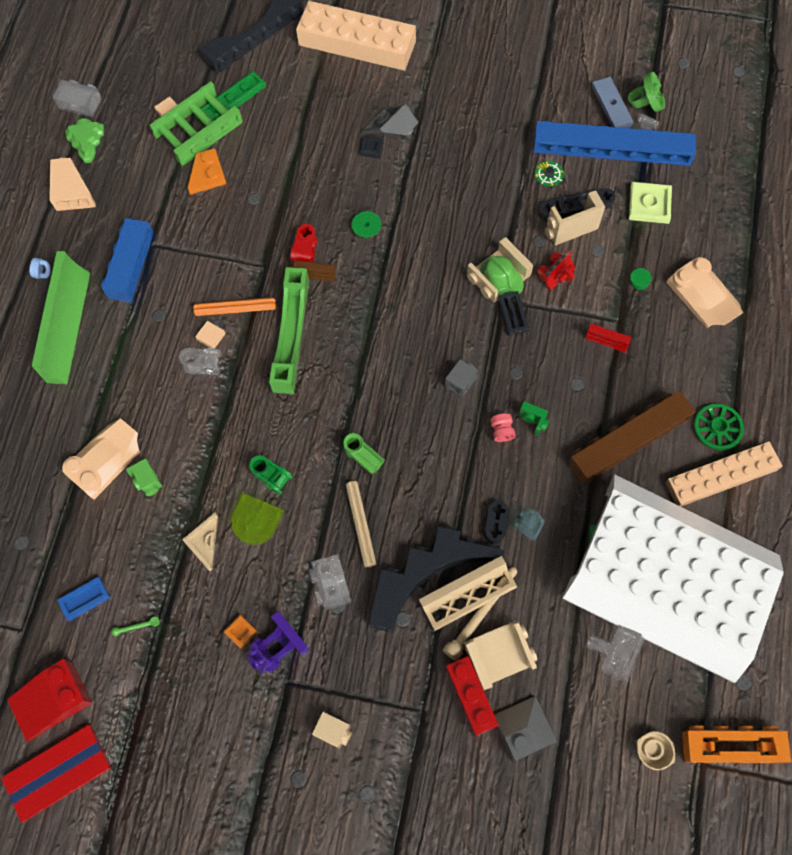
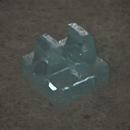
[514,509,545,541]

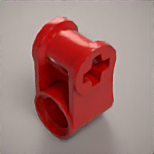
[291,224,317,263]

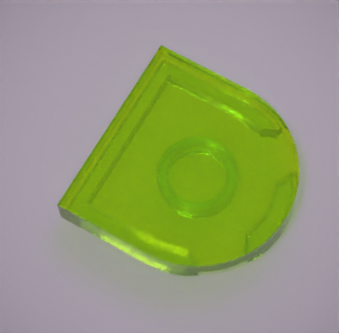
[231,493,284,545]

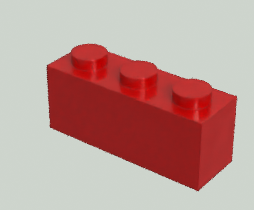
[446,656,499,737]

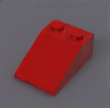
[7,659,93,742]

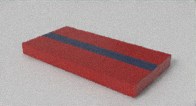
[1,725,112,822]

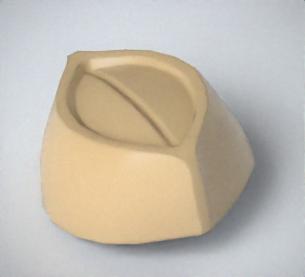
[635,732,675,770]

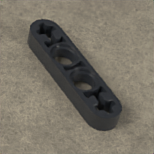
[538,188,616,221]

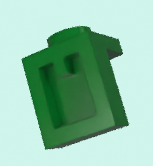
[519,401,550,436]

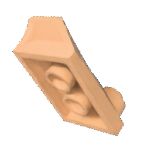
[667,258,743,328]
[61,418,140,500]

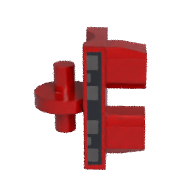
[538,250,575,290]

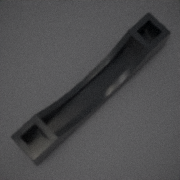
[200,0,303,74]

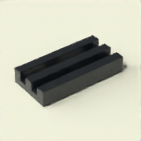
[498,291,529,336]

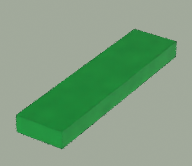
[194,71,266,127]

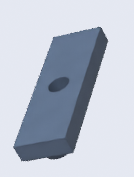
[592,77,633,128]

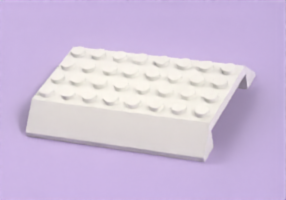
[562,475,784,683]

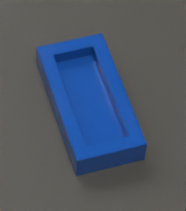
[57,577,111,621]

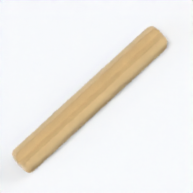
[346,481,376,567]

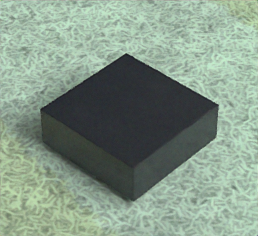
[360,136,383,159]

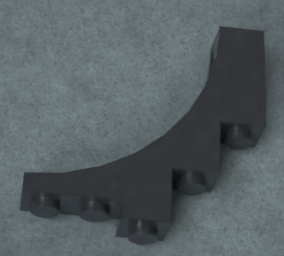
[369,525,504,633]

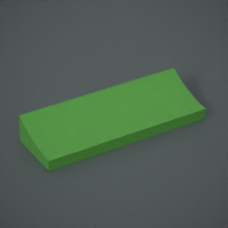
[32,251,90,384]

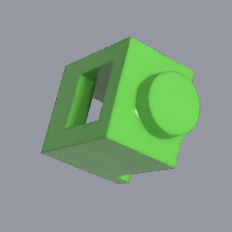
[126,458,163,496]

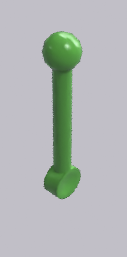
[111,617,160,636]

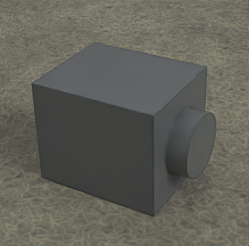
[445,359,478,398]

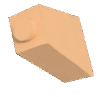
[50,158,96,211]

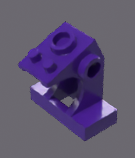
[247,611,310,675]

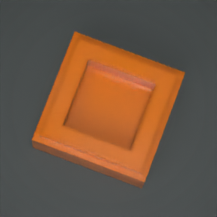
[224,615,257,649]

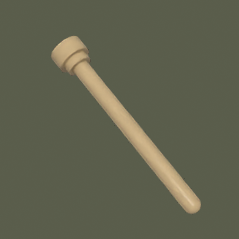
[442,567,517,661]

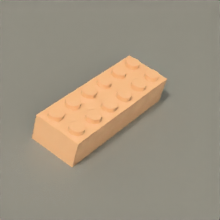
[296,1,416,71]

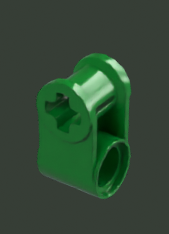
[249,455,293,495]

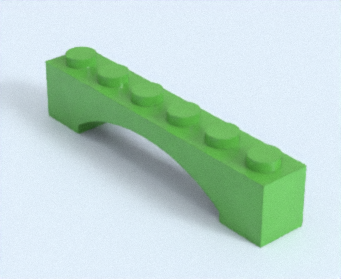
[269,267,309,394]

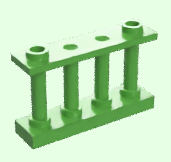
[150,82,243,166]

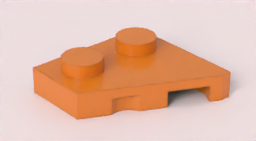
[188,148,226,195]

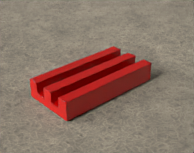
[585,324,632,353]

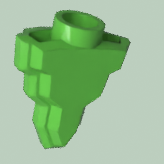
[65,119,104,164]

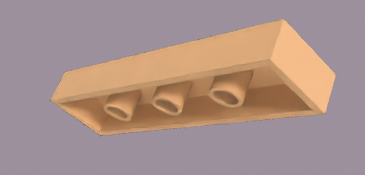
[666,442,782,507]

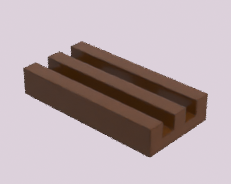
[293,261,336,282]

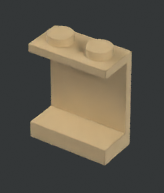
[545,190,605,246]
[467,237,533,303]
[463,621,537,690]

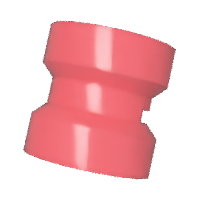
[490,414,516,442]

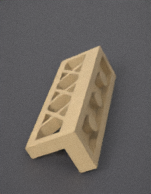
[419,556,517,631]

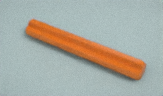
[193,297,276,316]

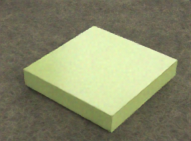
[629,182,672,224]

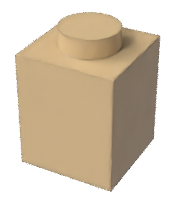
[312,712,352,749]

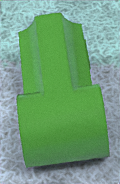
[344,433,385,475]

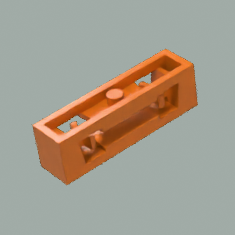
[682,726,791,763]

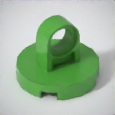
[628,72,665,112]

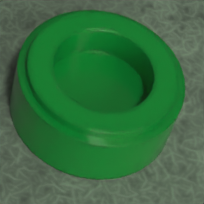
[630,268,652,290]

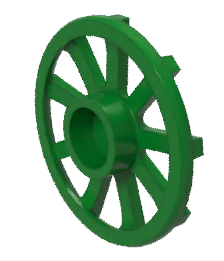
[694,404,744,451]

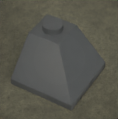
[360,103,419,137]
[495,696,557,762]

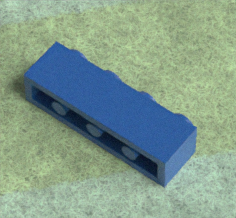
[101,218,154,303]

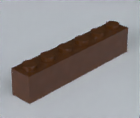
[569,391,696,485]

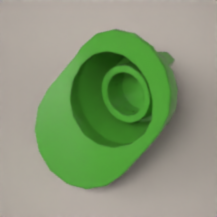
[480,256,524,299]

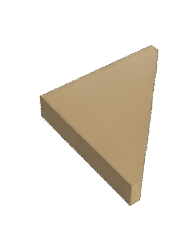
[182,512,218,571]

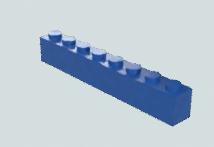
[533,121,696,166]

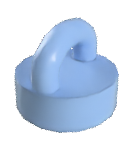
[30,257,51,279]

